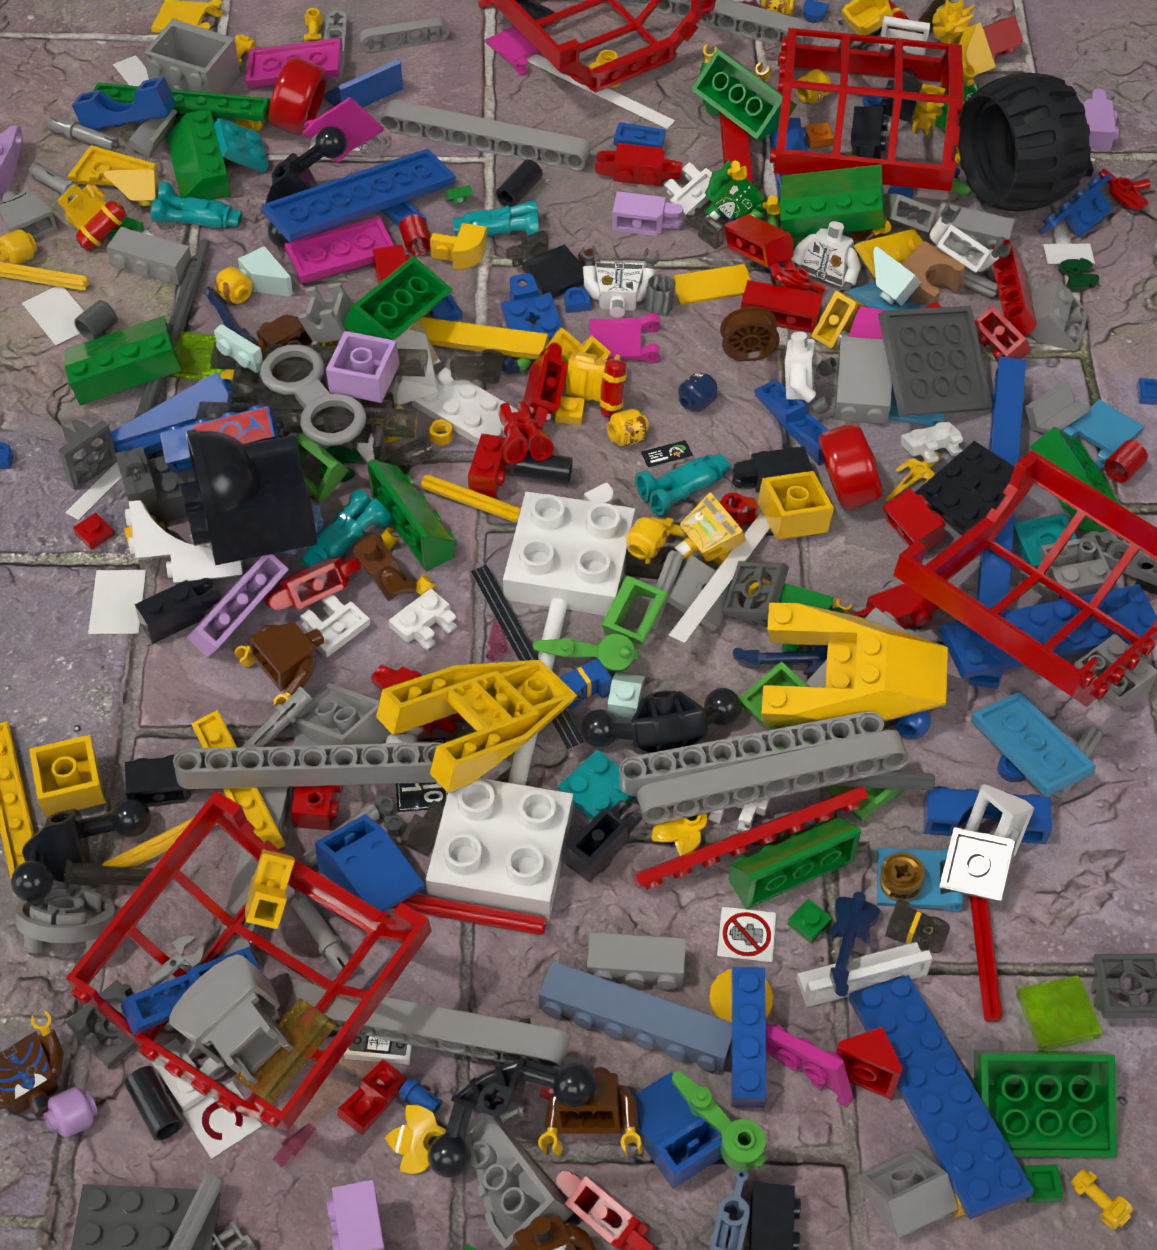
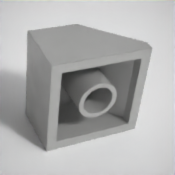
[858,1148,958,1238]

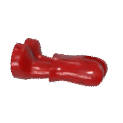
[498,401,554,464]

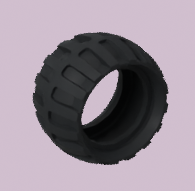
[958,72,1091,211]

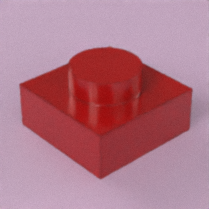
[73,513,114,550]

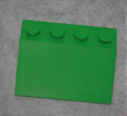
[780,164,885,238]
[65,315,182,405]
[974,1050,1117,1157]

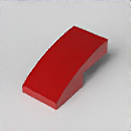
[337,1059,408,1135]

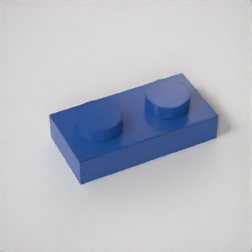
[614,122,666,148]

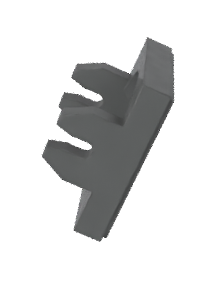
[58,420,117,490]
[722,561,789,627]
[1091,953,1157,1018]
[66,980,147,1069]

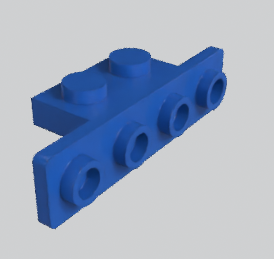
[1038,173,1113,237]

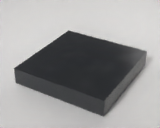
[522,244,584,299]

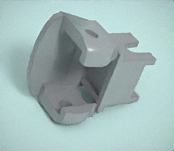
[298,283,357,373]
[169,954,294,1086]

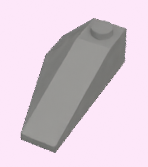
[464,1112,574,1250]

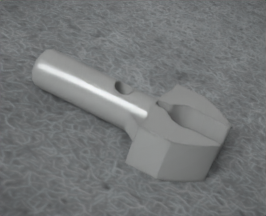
[147,936,204,987]

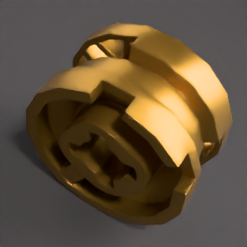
[880,852,925,902]

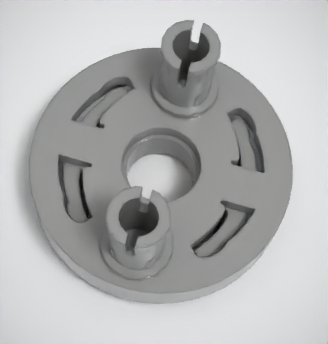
[16,887,115,953]

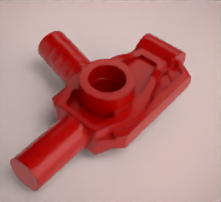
[1098,168,1151,211]
[770,258,825,294]

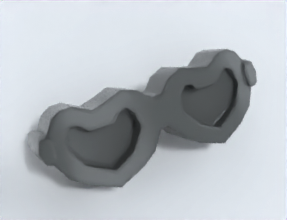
[375,792,403,836]

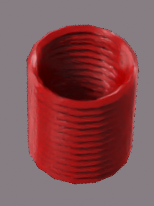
[399,214,431,256]
[1104,440,1148,483]

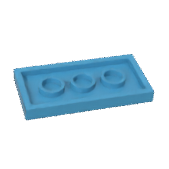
[971,692,1096,797]

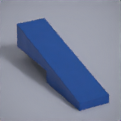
[754,380,829,466]
[120,947,260,1036]

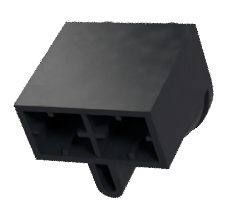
[180,429,318,566]

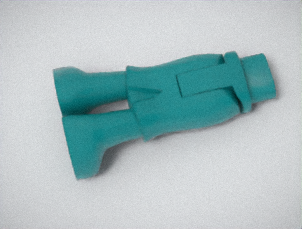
[151,181,243,229]
[453,200,540,242]
[635,454,731,516]
[300,489,393,568]

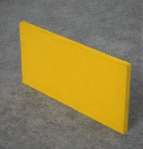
[670,264,751,305]

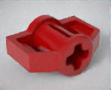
[719,492,758,528]

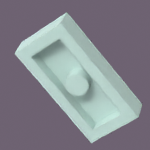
[214,324,263,373]

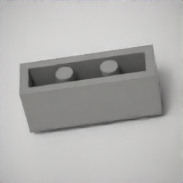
[931,203,1015,250]
[107,227,191,285]
[587,932,685,990]

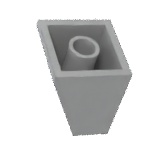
[834,336,892,424]

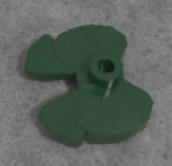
[1059,258,1099,292]
[318,445,361,482]

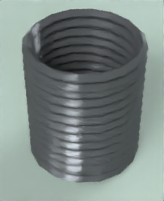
[645,274,676,316]
[74,300,118,341]

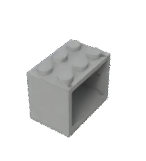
[143,19,240,94]

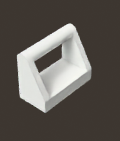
[879,16,931,56]
[965,784,1034,856]

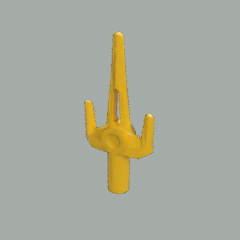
[885,451,941,502]

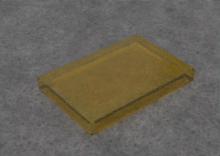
[235,998,336,1104]

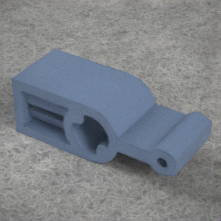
[710,1170,749,1250]

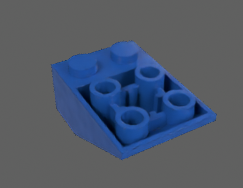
[315,814,425,912]
[633,1072,722,1189]

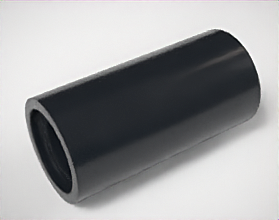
[495,159,543,207]
[514,450,573,484]
[124,1066,184,1141]

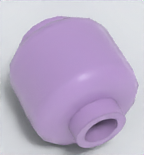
[43,1087,97,1138]

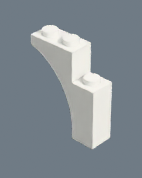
[125,500,244,584]

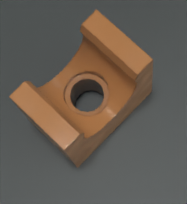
[901,241,966,305]

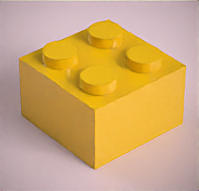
[757,471,834,540]
[29,734,106,818]

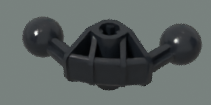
[266,126,347,248]
[581,688,742,754]
[11,798,151,902]
[427,1056,596,1178]

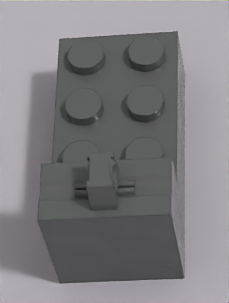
[115,446,195,523]

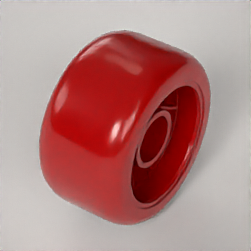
[269,57,327,135]
[818,423,883,510]

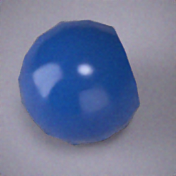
[894,710,931,739]

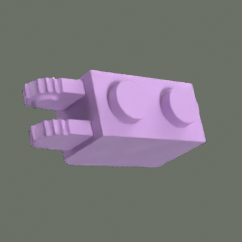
[1083,88,1119,151]
[612,191,684,236]

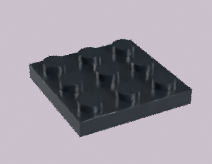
[915,441,1015,533]

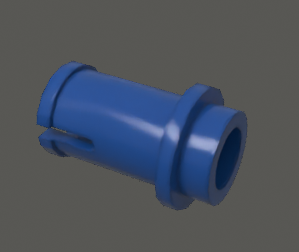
[399,1077,443,1115]

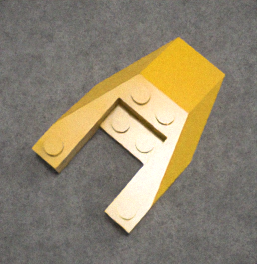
[761,603,948,727]
[376,660,577,793]

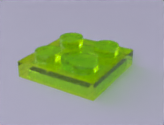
[169,331,229,381]
[1016,975,1102,1051]

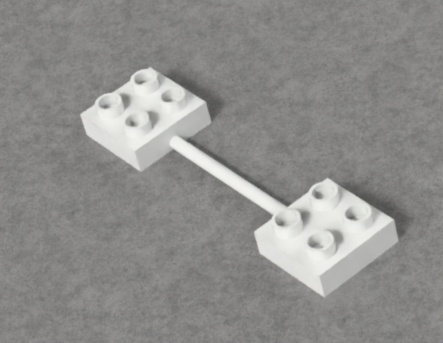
[426,491,635,919]

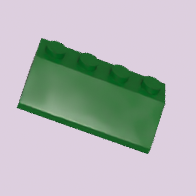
[691,48,798,140]
[166,109,231,200]
[343,256,453,341]
[1030,426,1122,533]
[367,460,456,571]
[728,817,861,909]

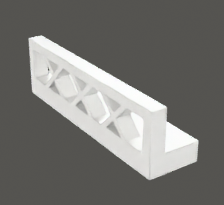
[796,942,933,1007]

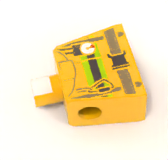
[674,492,747,562]

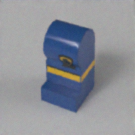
[560,658,612,709]

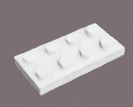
[412,368,518,445]

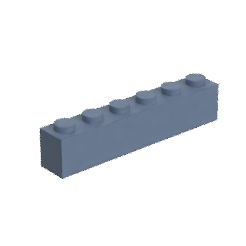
[539,961,732,1072]

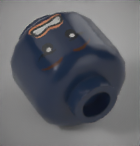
[678,372,718,412]

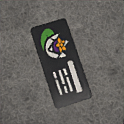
[641,440,693,467]

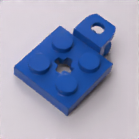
[501,273,563,343]

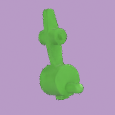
[533,634,639,672]
[672,1071,767,1171]

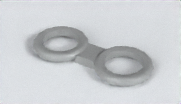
[260,345,366,446]

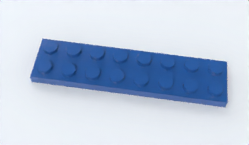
[262,148,456,242]
[938,584,1157,679]
[849,975,1033,1219]

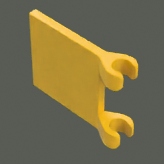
[150,0,224,33]

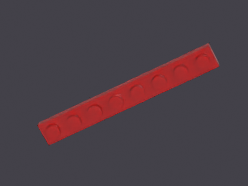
[631,786,868,890]

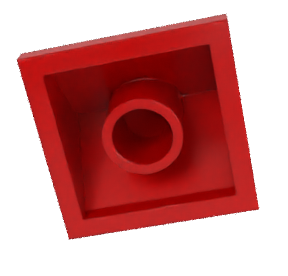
[836,1027,903,1100]

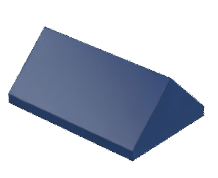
[324,59,403,108]

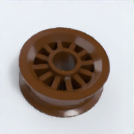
[720,307,780,361]

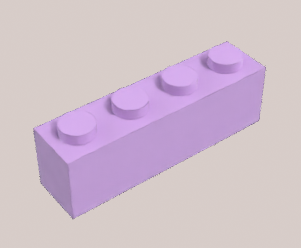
[186,554,289,657]

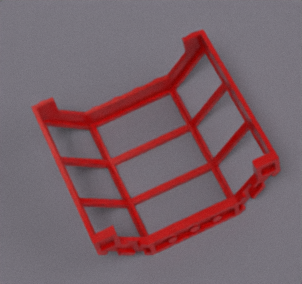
[490,0,716,93]
[769,28,964,191]
[893,450,1157,707]
[66,791,432,1131]

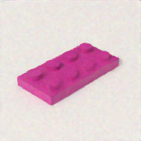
[245,38,343,88]
[284,216,394,284]

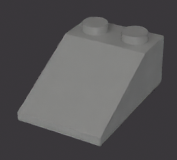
[292,683,392,745]

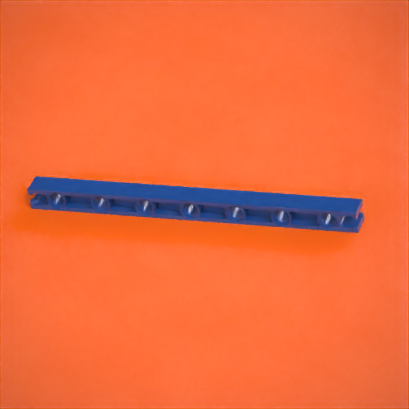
[969,356,1026,689]

